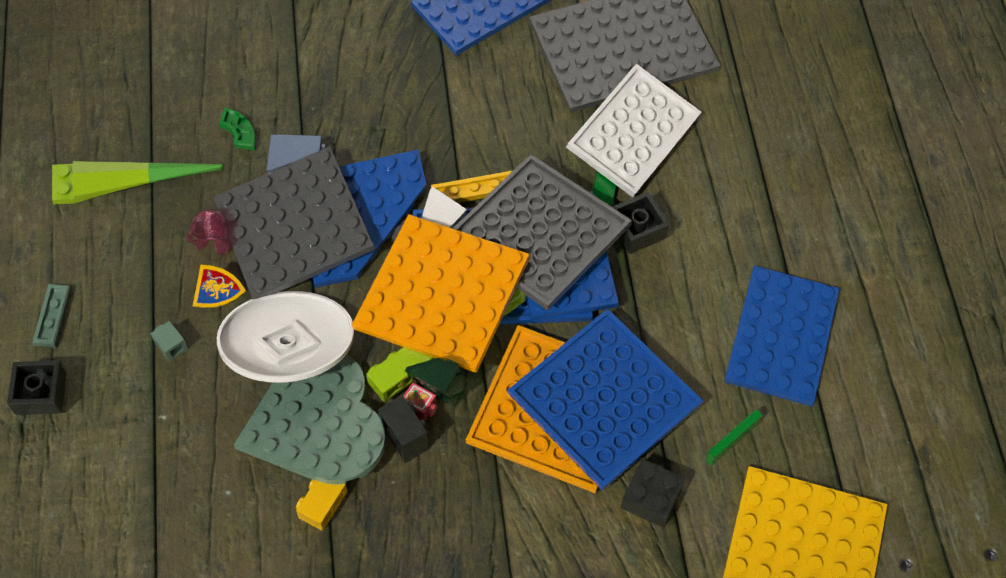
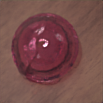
[187,209,229,254]

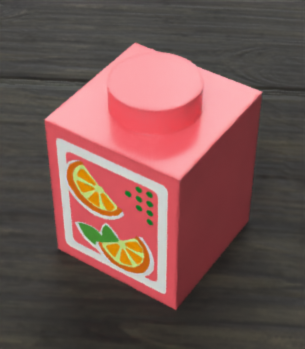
[404,383,438,422]

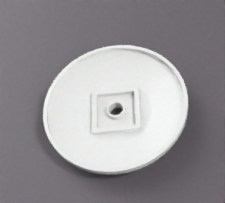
[217,291,354,383]

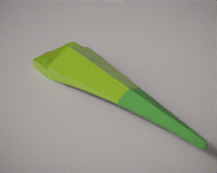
[52,161,223,205]

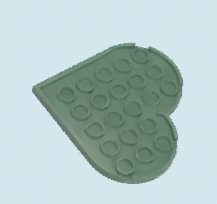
[234,355,386,485]

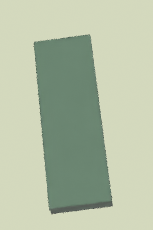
[32,284,72,348]

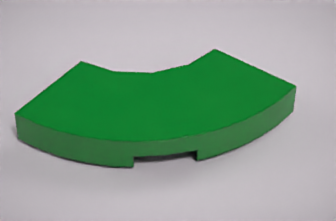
[219,107,256,151]

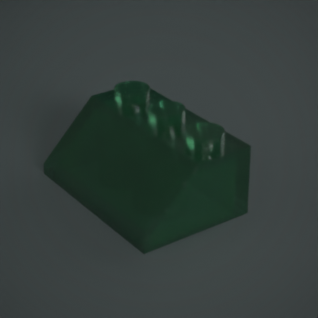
[405,358,468,407]

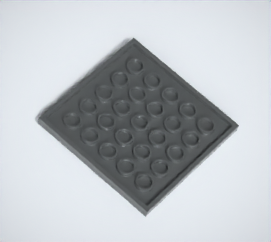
[213,146,375,299]
[452,154,632,310]

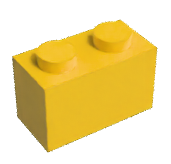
[296,480,348,531]

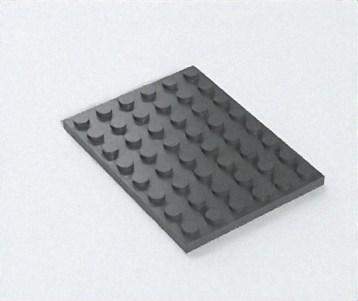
[529,0,720,113]

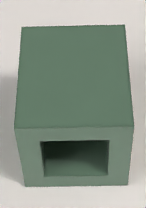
[150,321,188,362]

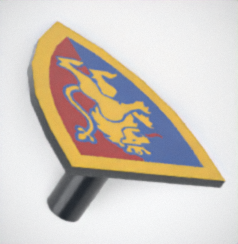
[192,264,246,308]

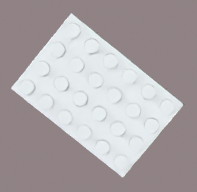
[566,64,701,197]

